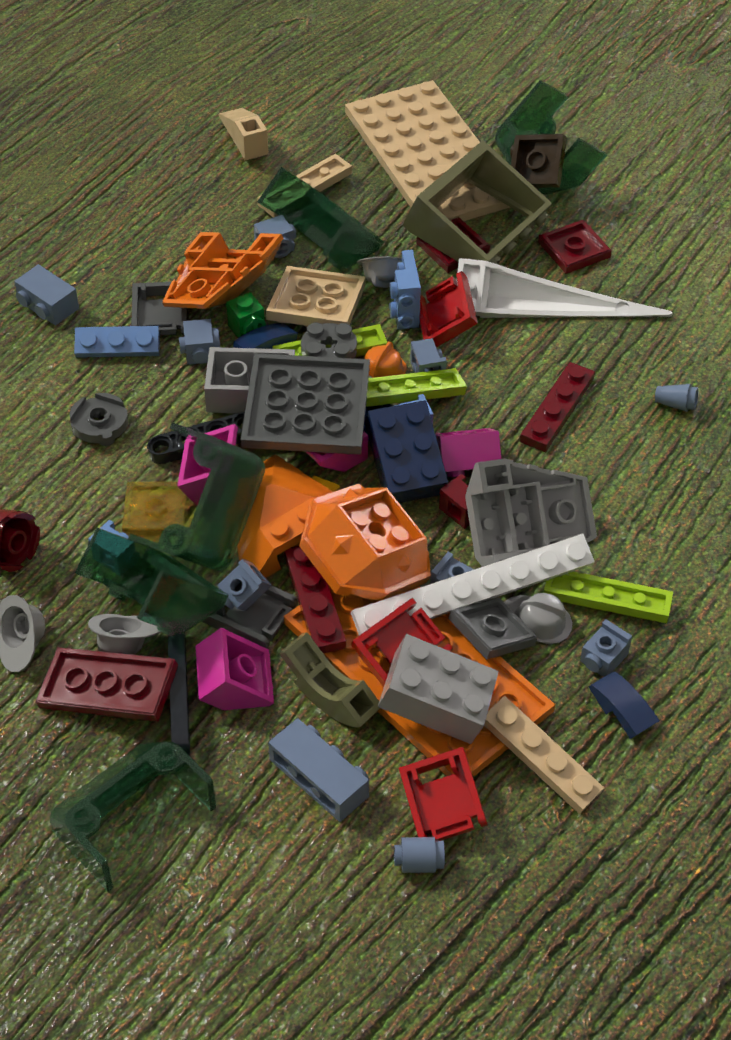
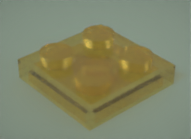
[122,481,187,536]

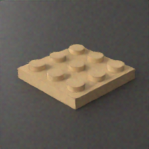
[266,266,366,327]

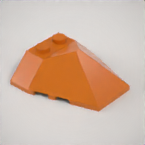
[162,232,283,309]
[226,454,333,578]

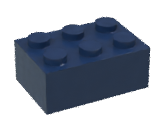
[365,400,448,503]

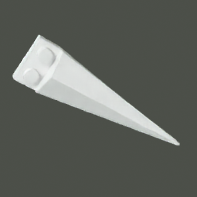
[457,258,673,318]

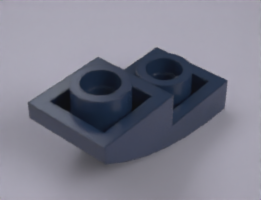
[233,323,298,349]
[589,671,660,739]

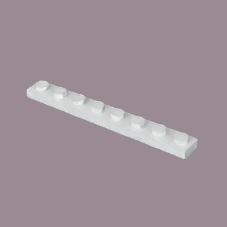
[351,534,595,636]

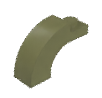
[279,632,380,727]

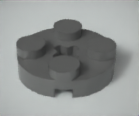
[301,322,357,359]
[70,393,129,446]

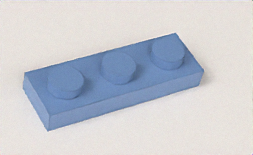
[74,326,160,357]

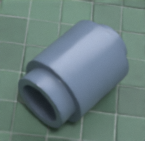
[394,837,445,873]

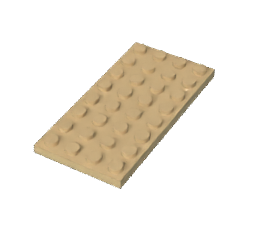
[345,80,510,221]

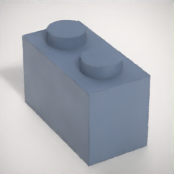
[14,264,79,326]

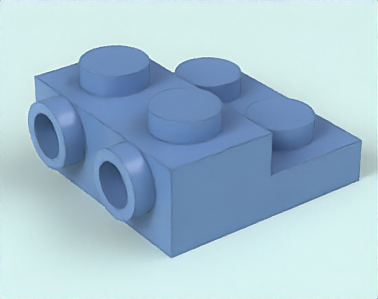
[389,250,421,329]

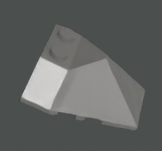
[465,458,597,567]

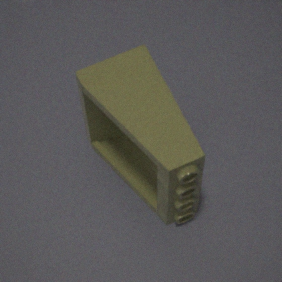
[403,140,552,264]

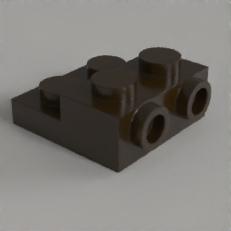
[510,134,567,191]

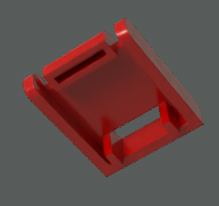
[420,271,478,347]
[351,598,453,687]
[399,747,488,841]

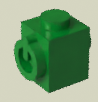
[226,292,266,338]

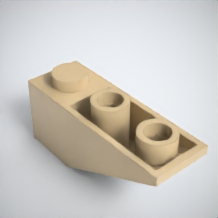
[219,108,268,160]

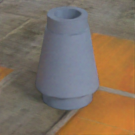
[655,384,699,412]

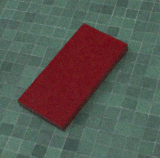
[35,647,178,722]

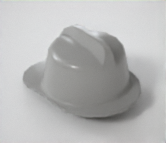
[357,256,402,288]
[504,593,572,644]
[0,595,45,672]
[88,614,166,655]

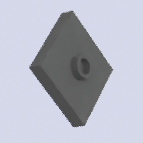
[448,598,538,659]

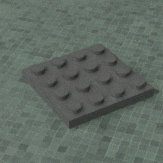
[241,353,370,455]

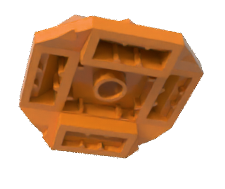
[299,483,431,601]

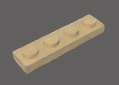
[257,153,352,218]
[484,696,605,814]

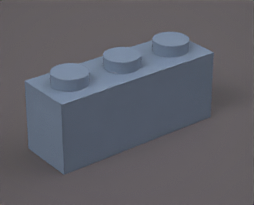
[268,718,369,822]

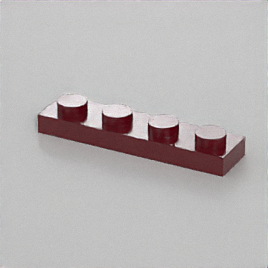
[520,362,595,453]
[284,546,346,653]

